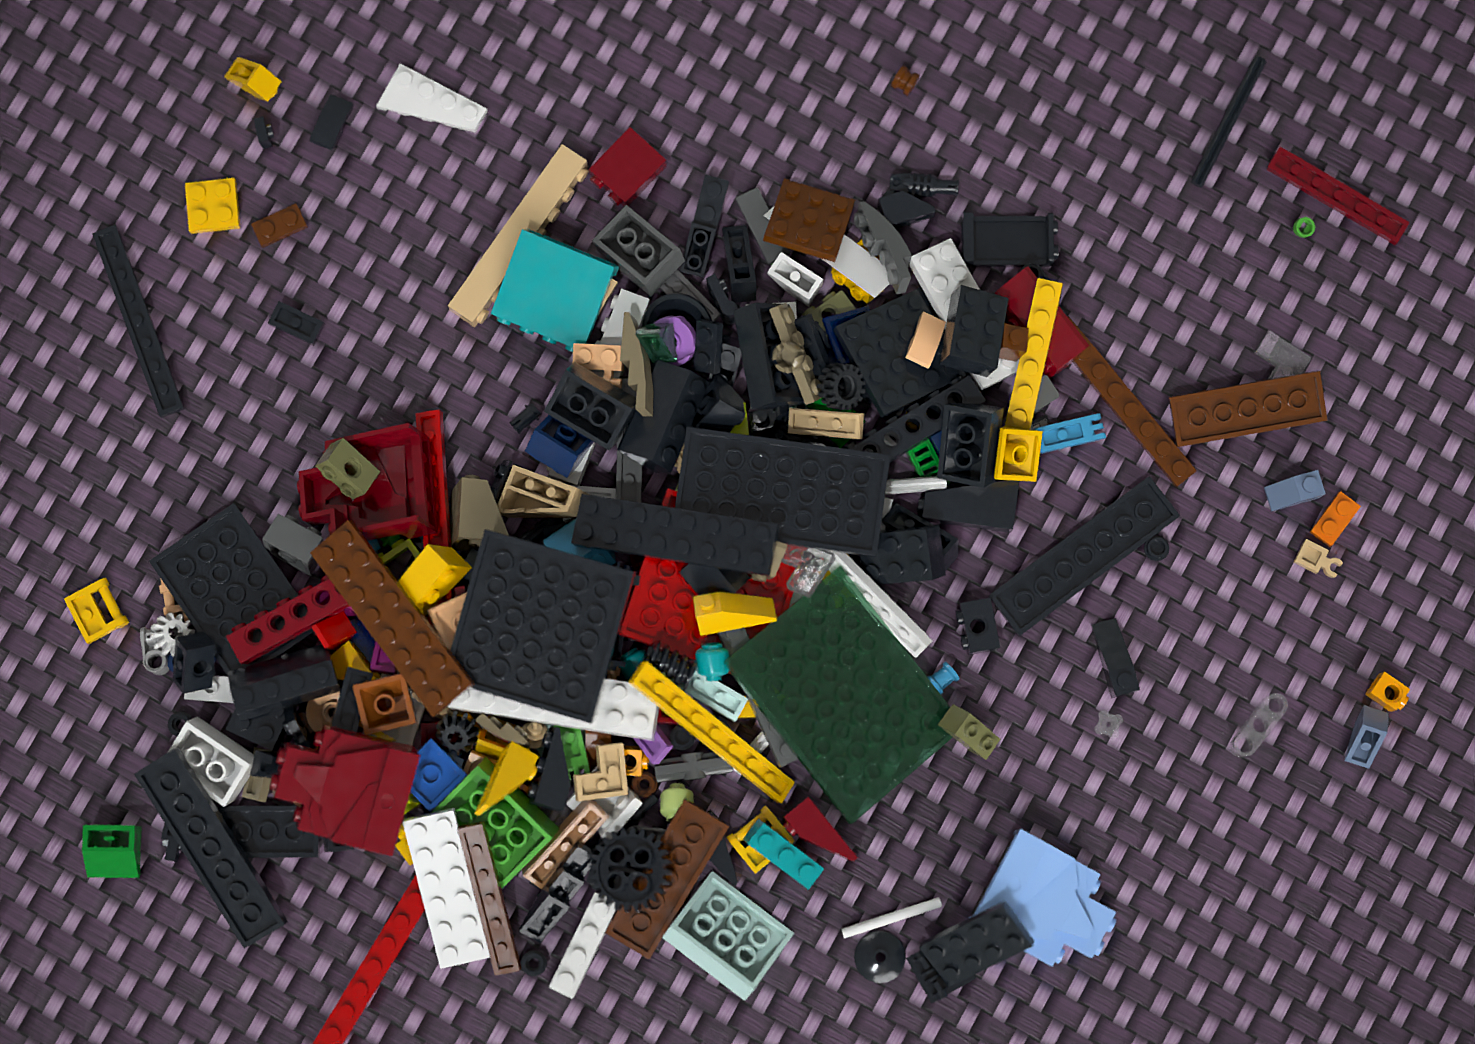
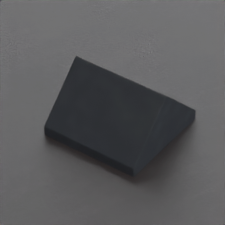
[678,564,750,596]

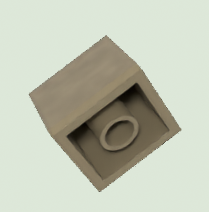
[450,475,509,551]

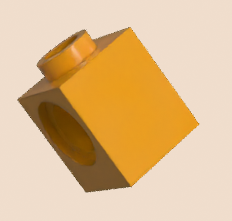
[1365,672,1410,712]
[624,746,649,776]

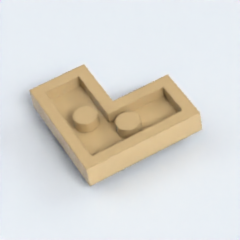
[573,742,628,802]

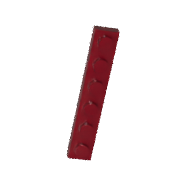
[1266,146,1410,245]

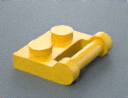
[64,578,129,644]
[726,805,795,874]

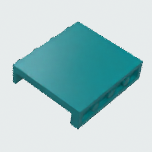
[491,228,619,352]

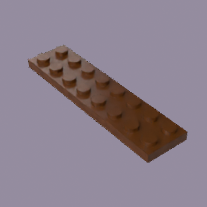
[310,520,475,717]

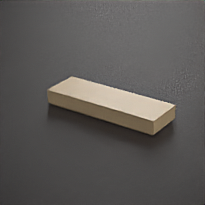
[788,408,864,439]

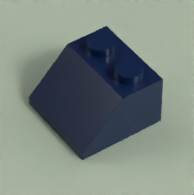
[524,415,594,478]

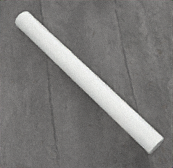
[841,897,942,938]

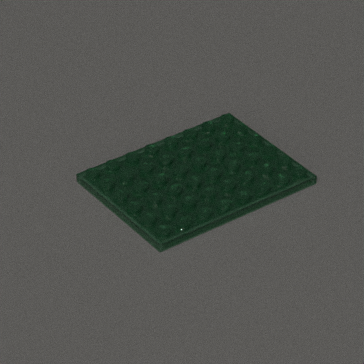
[724,566,953,824]

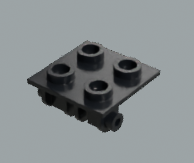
[906,950,976,1004]

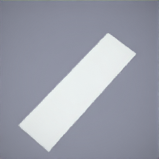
[763,207,889,298]

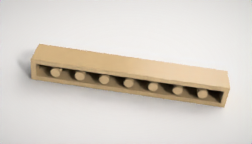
[448,144,589,327]

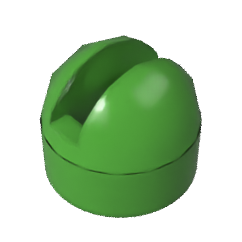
[1293,217,1315,238]

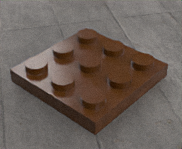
[763,179,855,262]

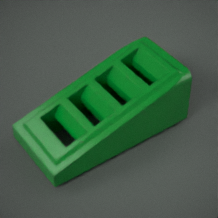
[906,439,950,492]

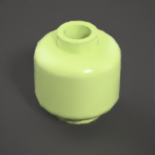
[660,783,694,822]

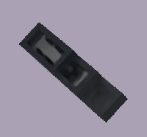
[519,841,599,943]

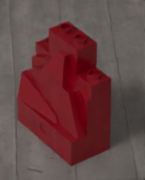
[297,423,438,541]
[269,724,420,856]

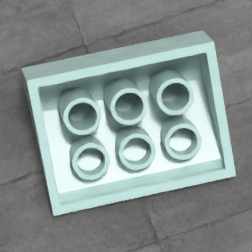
[663,871,794,1001]

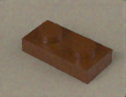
[251,203,308,248]

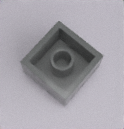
[262,514,324,576]

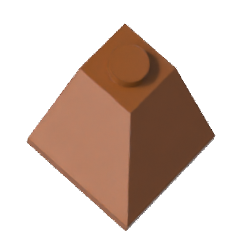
[353,674,416,735]

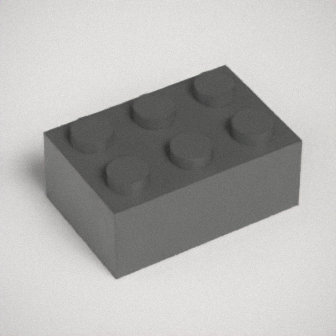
[592,205,685,296]

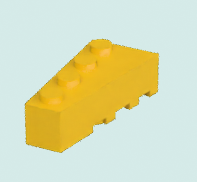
[398,544,472,617]

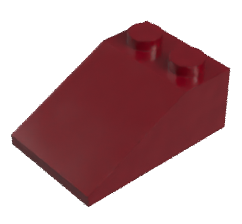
[783,797,858,862]

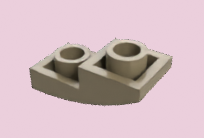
[476,713,531,748]

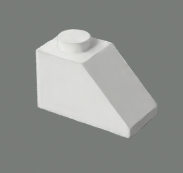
[767,252,823,307]

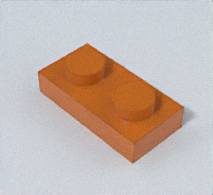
[1309,491,1361,547]

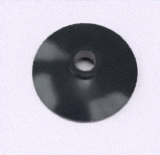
[854,931,906,983]

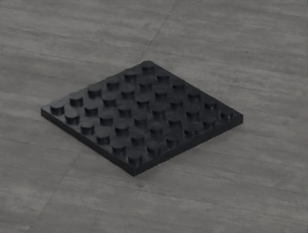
[450,529,636,724]

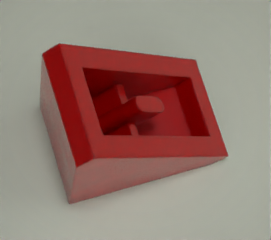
[312,611,357,650]

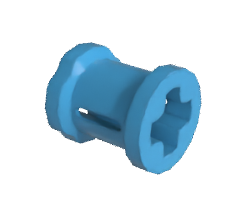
[926,661,960,695]

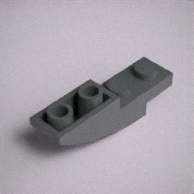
[854,202,912,294]

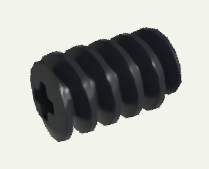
[639,639,697,691]

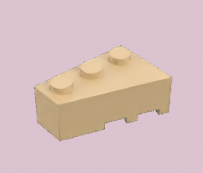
[497,465,589,518]

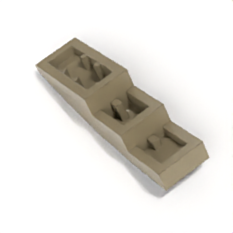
[620,312,653,416]

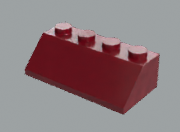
[994,266,1089,379]

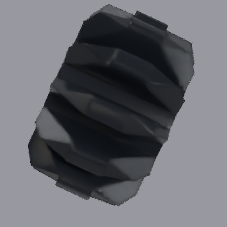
[435,710,480,756]

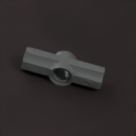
[654,752,733,783]

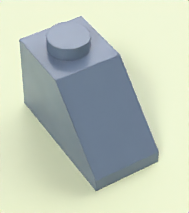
[1264,470,1326,512]
[1345,705,1389,769]

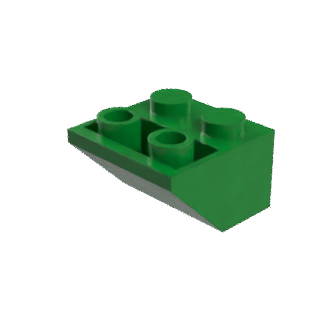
[82,825,142,878]

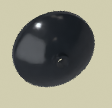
[642,293,712,368]

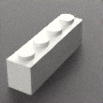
[549,893,616,999]

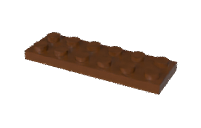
[1168,370,1328,447]
[605,799,730,959]

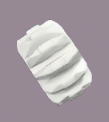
[149,612,195,657]

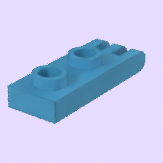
[1034,413,1106,454]

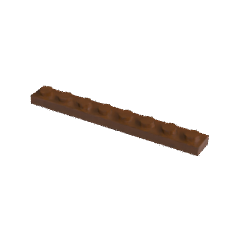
[1068,316,1197,487]

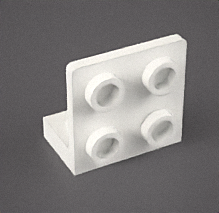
[566,766,643,840]

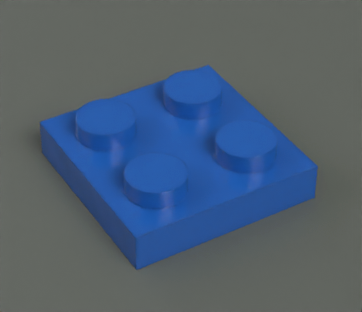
[410,738,467,811]

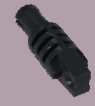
[889,173,959,197]

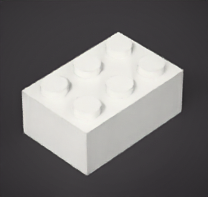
[168,716,254,807]

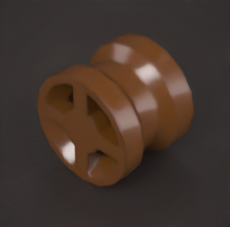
[891,65,920,96]

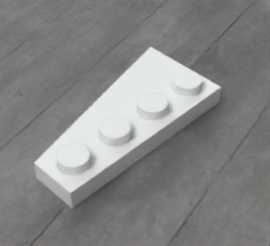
[376,64,488,133]

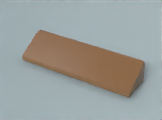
[522,799,609,889]

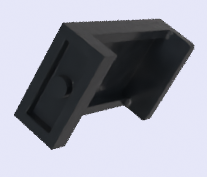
[961,212,1058,267]

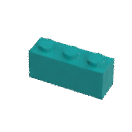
[743,818,824,890]

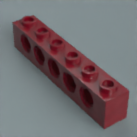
[226,575,350,664]

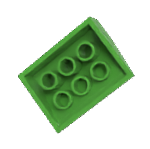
[431,757,560,889]

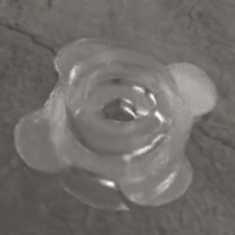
[1094,710,1123,739]

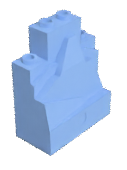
[970,829,1117,966]

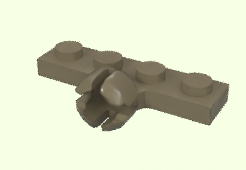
[769,302,823,405]

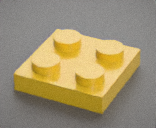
[185,178,240,234]

